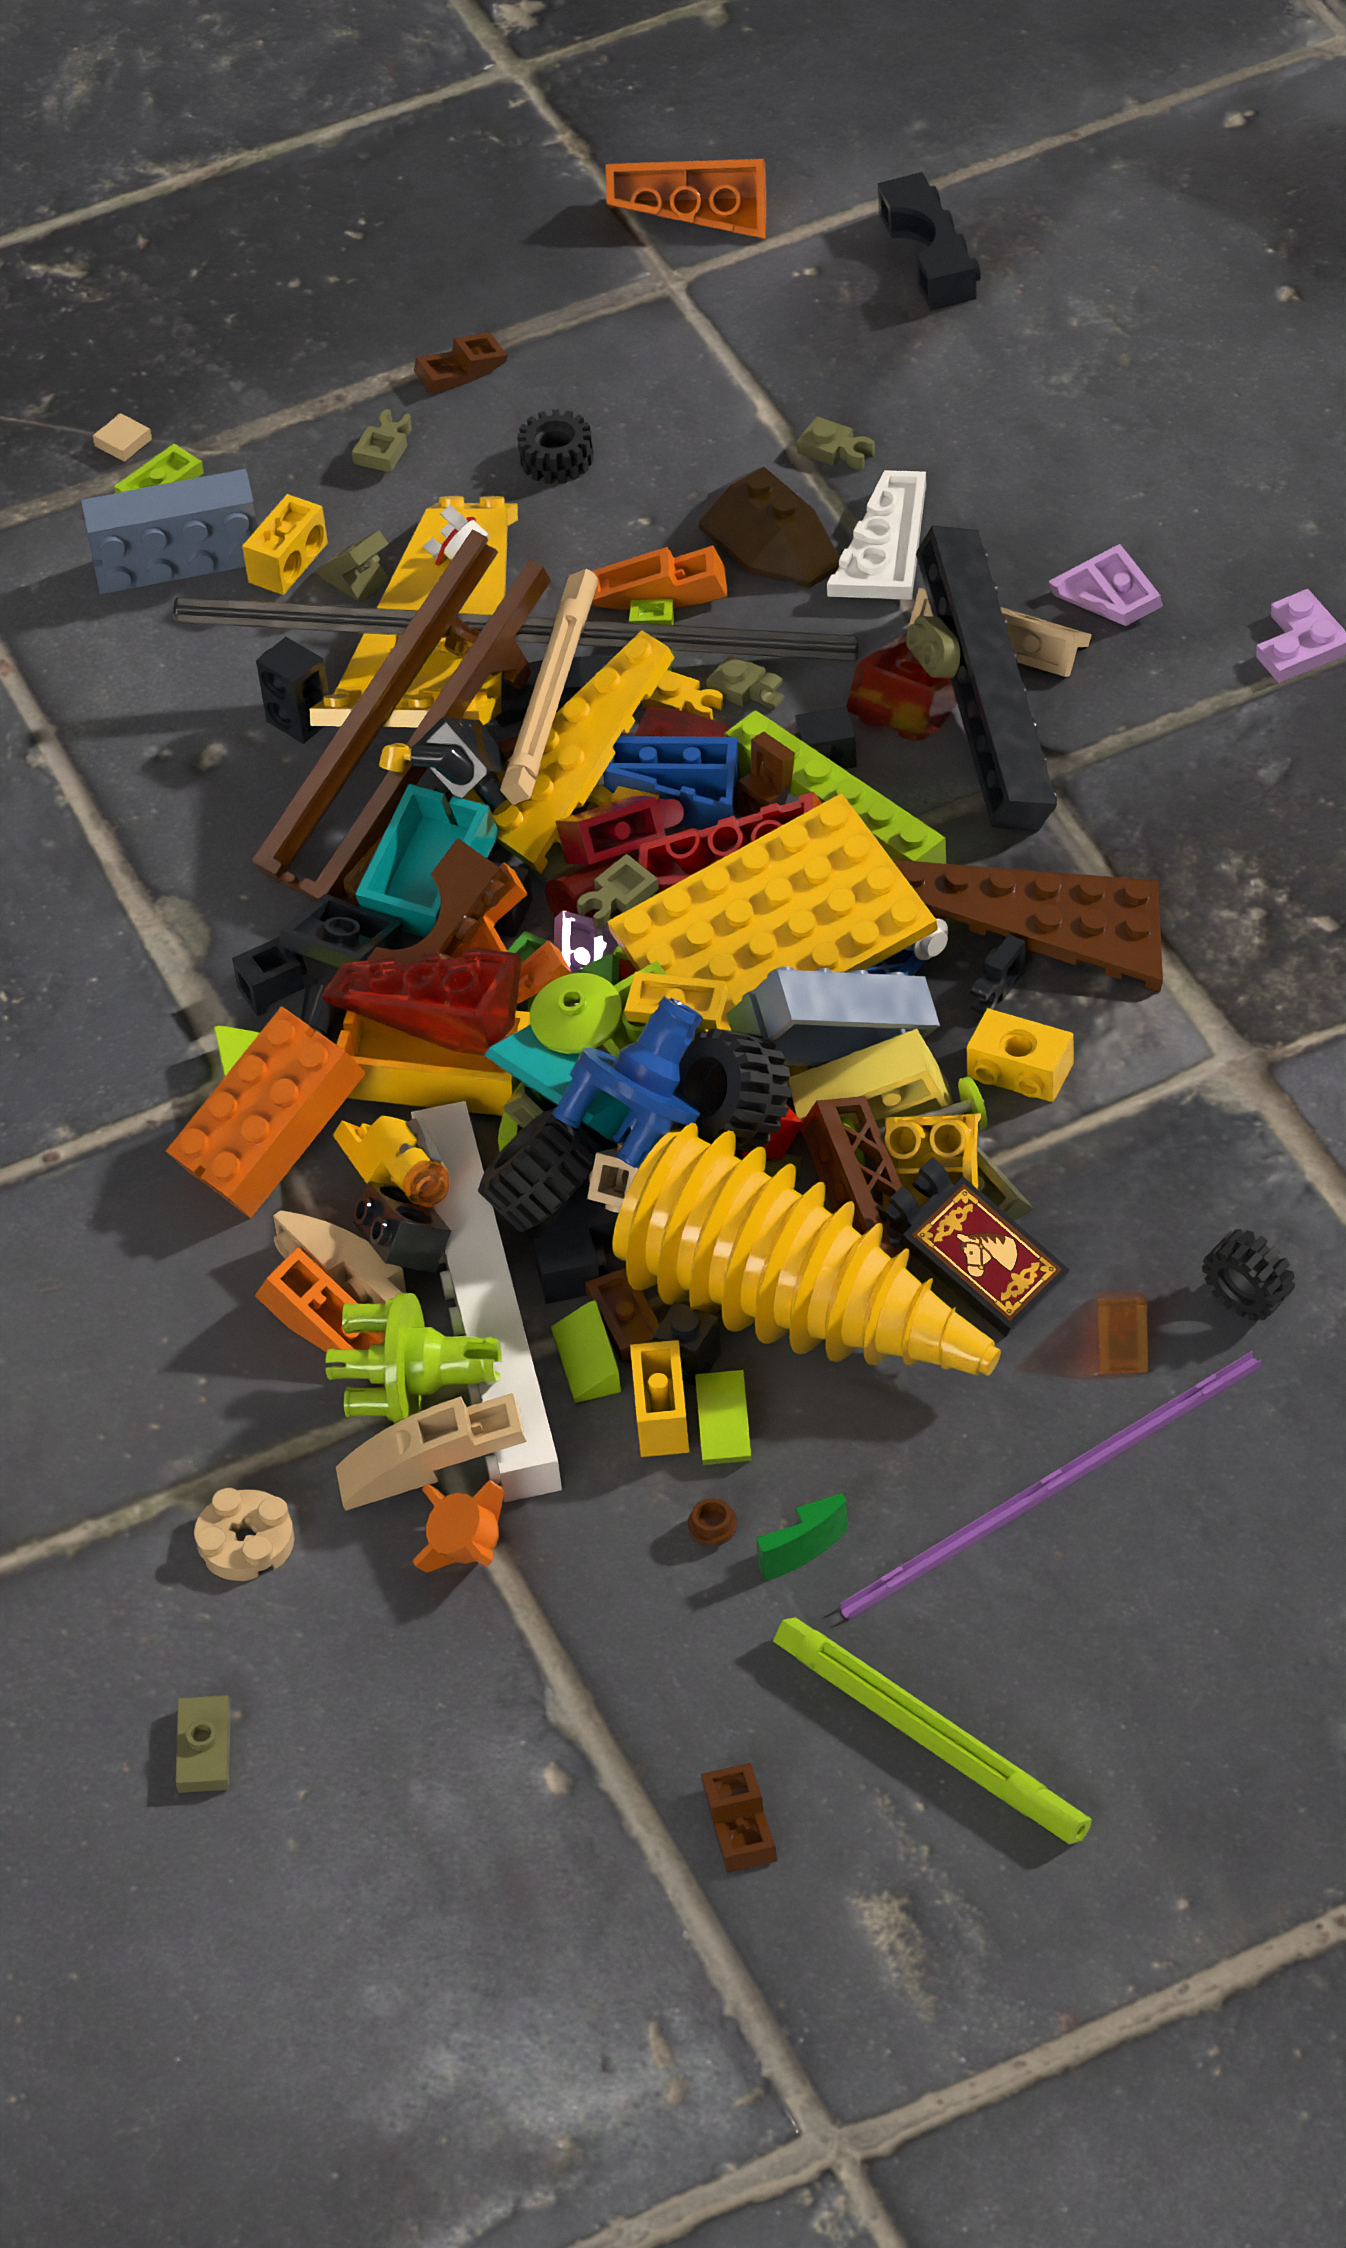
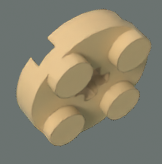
[194,1488,294,1581]

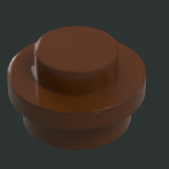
[688,1498,737,1546]

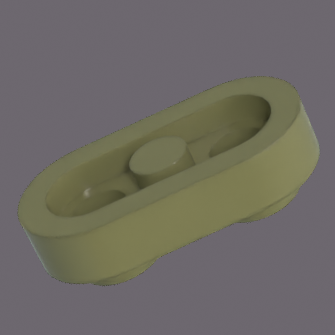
[906,616,960,679]

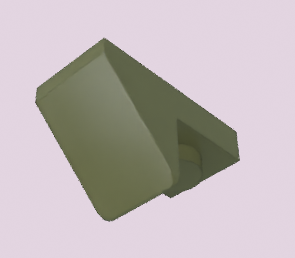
[315,530,389,601]

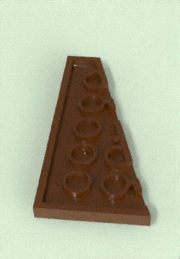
[892,860,1163,992]

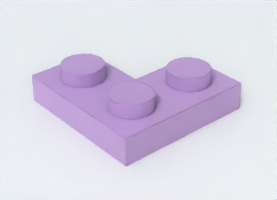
[1256,589,1346,683]

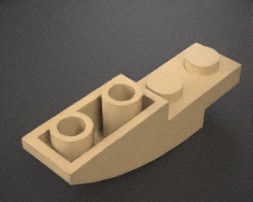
[273,1210,406,1304]
[336,1393,527,1511]

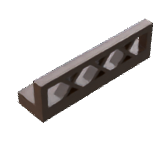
[800,1096,918,1262]

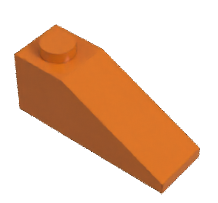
[255,1247,385,1380]

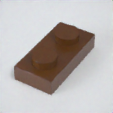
[585,1267,660,1362]

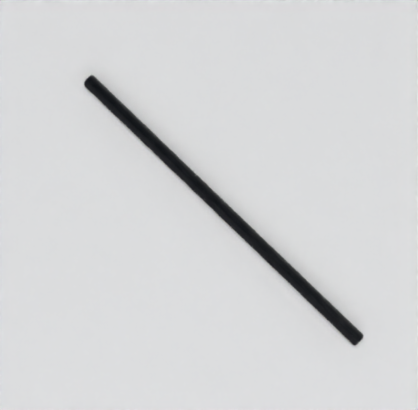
[173,597,859,661]

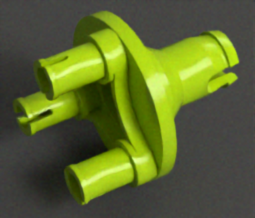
[326,1293,502,1424]

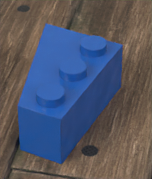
[603,736,740,830]

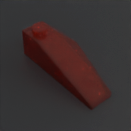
[322,948,522,1056]

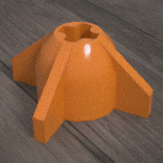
[412,1480,505,1573]

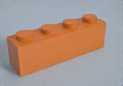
[606,159,766,239]

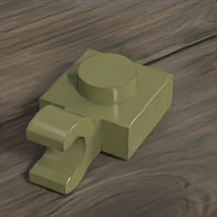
[706,655,785,709]

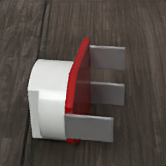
[423,505,490,566]

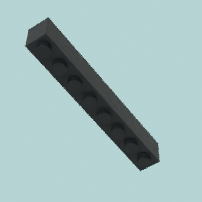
[915,525,1057,831]

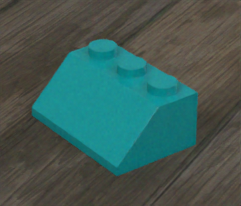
[484,1024,630,1146]

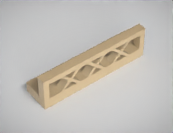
[908,588,1092,677]

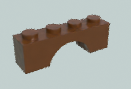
[349,838,509,1001]

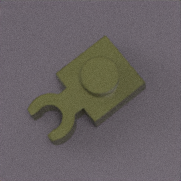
[352,409,412,473]
[797,416,875,470]
[577,854,659,929]

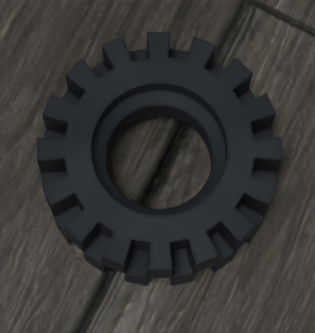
[517,409,594,484]
[1202,1229,1295,1321]

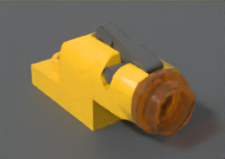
[333,1116,449,1207]

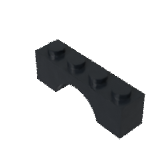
[878,172,981,310]

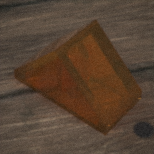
[1096,1291,1148,1373]

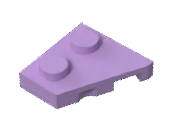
[1049,544,1163,626]

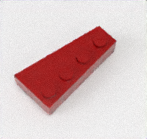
[638,792,822,894]

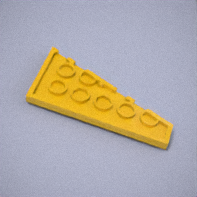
[477,630,675,874]

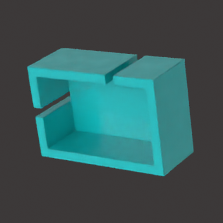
[355,784,499,938]

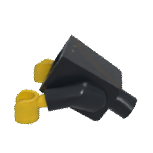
[379,718,512,815]

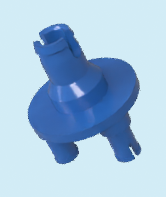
[552,996,702,1169]

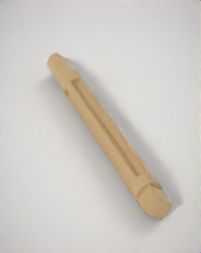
[500,569,598,805]

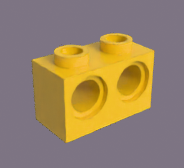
[242,494,328,595]

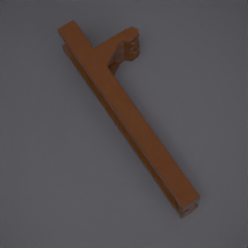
[252,529,551,903]

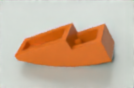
[592,546,727,610]

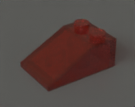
[846,632,957,741]

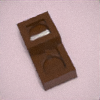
[414,332,507,394]
[737,731,795,817]
[701,1763,777,1873]

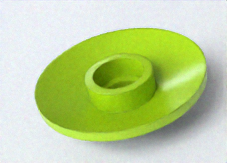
[530,973,623,1054]

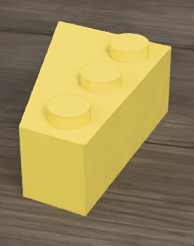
[788,1029,953,1133]

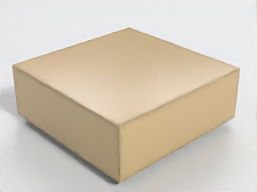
[93,413,152,462]

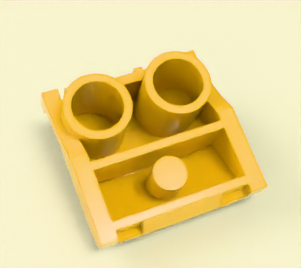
[883,1113,981,1209]

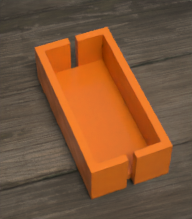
[166,1006,366,1218]

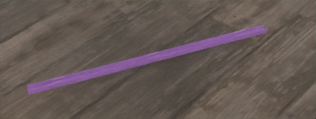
[840,1351,1262,1620]

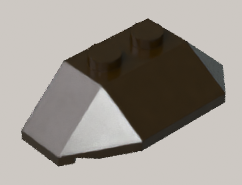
[699,467,840,588]

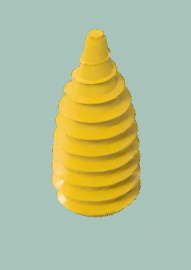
[612,1123,1001,1376]

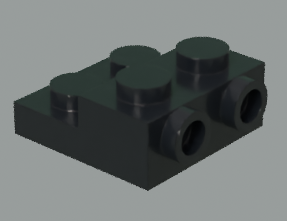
[279,893,403,974]

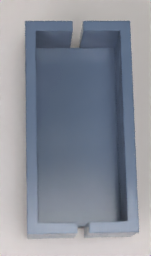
[81,469,258,594]
[726,966,940,1066]

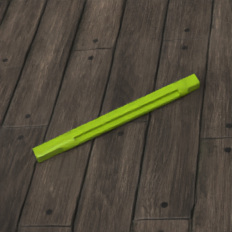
[773,1617,1092,1845]

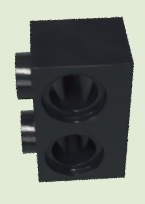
[256,636,329,744]
[353,1181,451,1273]

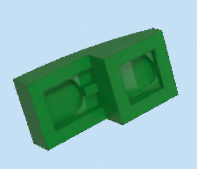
[756,1493,848,1582]

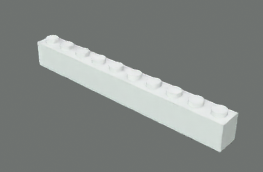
[411,1101,562,1502]

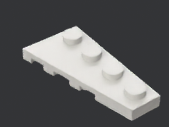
[827,470,926,600]

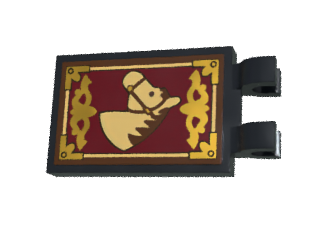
[882,1157,1070,1337]

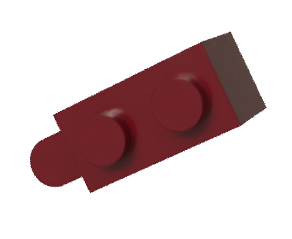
[555,796,684,865]

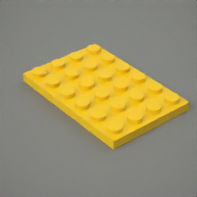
[607,793,938,1032]

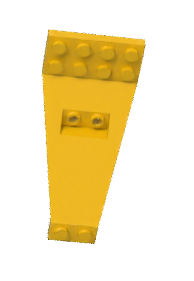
[310,496,518,727]

